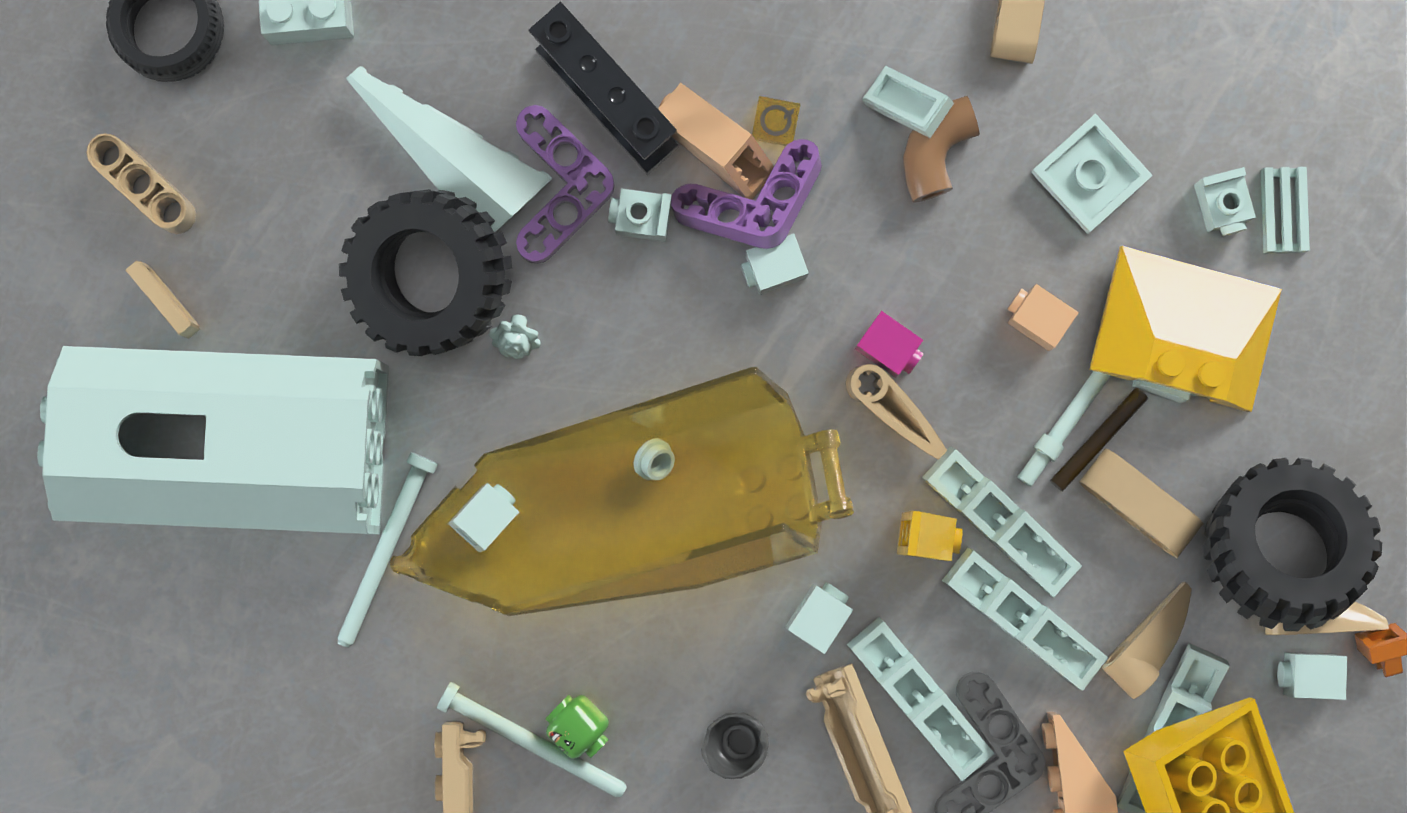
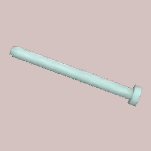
[337,452,438,648]
[436,682,627,797]

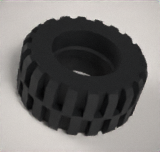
[339,189,512,356]
[1203,458,1382,632]

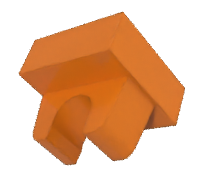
[1354,623,1407,677]

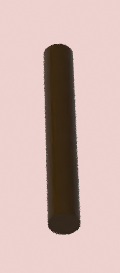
[1050,387,1148,492]

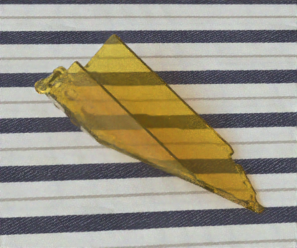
[390,367,854,616]

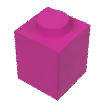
[855,311,923,378]

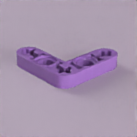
[516,105,615,264]
[671,139,822,249]

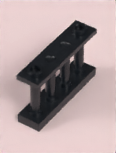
[528,1,679,176]

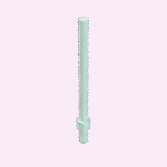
[1017,371,1111,487]

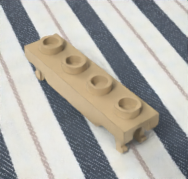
[806,664,913,813]
[434,721,486,813]

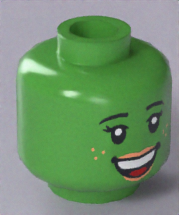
[545,695,609,759]

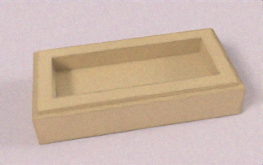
[126,260,200,339]

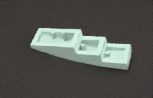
[922,446,1082,597]
[942,547,1109,691]
[847,617,995,781]
[1117,643,1230,813]

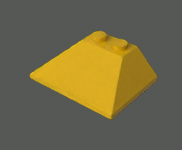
[1089,246,1282,412]

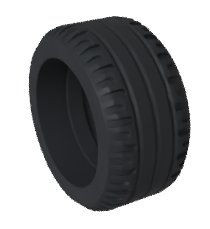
[106,0,224,82]

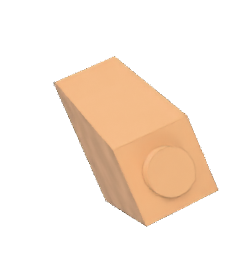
[658,83,774,200]

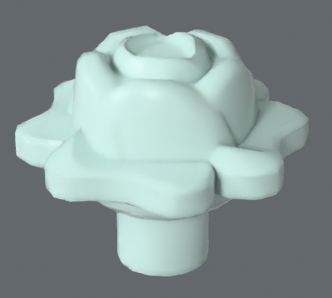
[489,315,541,359]

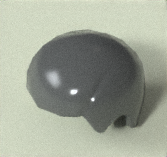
[701,712,769,779]

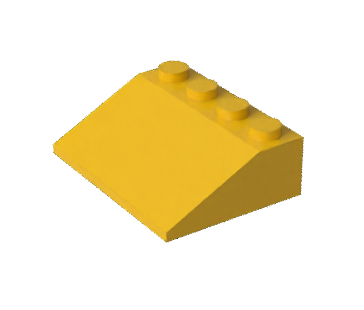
[1123,697,1294,813]

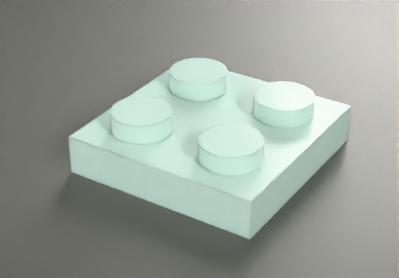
[1031,113,1153,234]

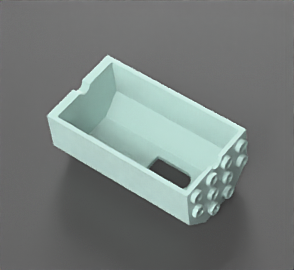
[37,346,389,534]

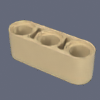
[990,0,1045,64]
[86,133,196,234]
[1079,448,1204,558]

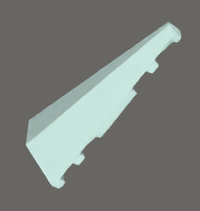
[346,66,552,232]

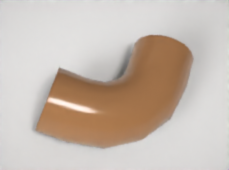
[903,96,980,203]

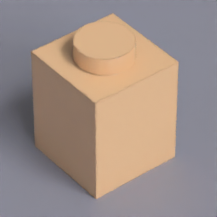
[1007,284,1079,351]

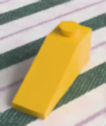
[897,511,962,561]

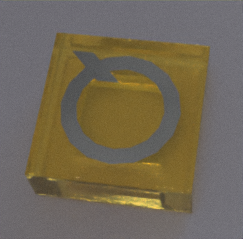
[752,96,800,146]

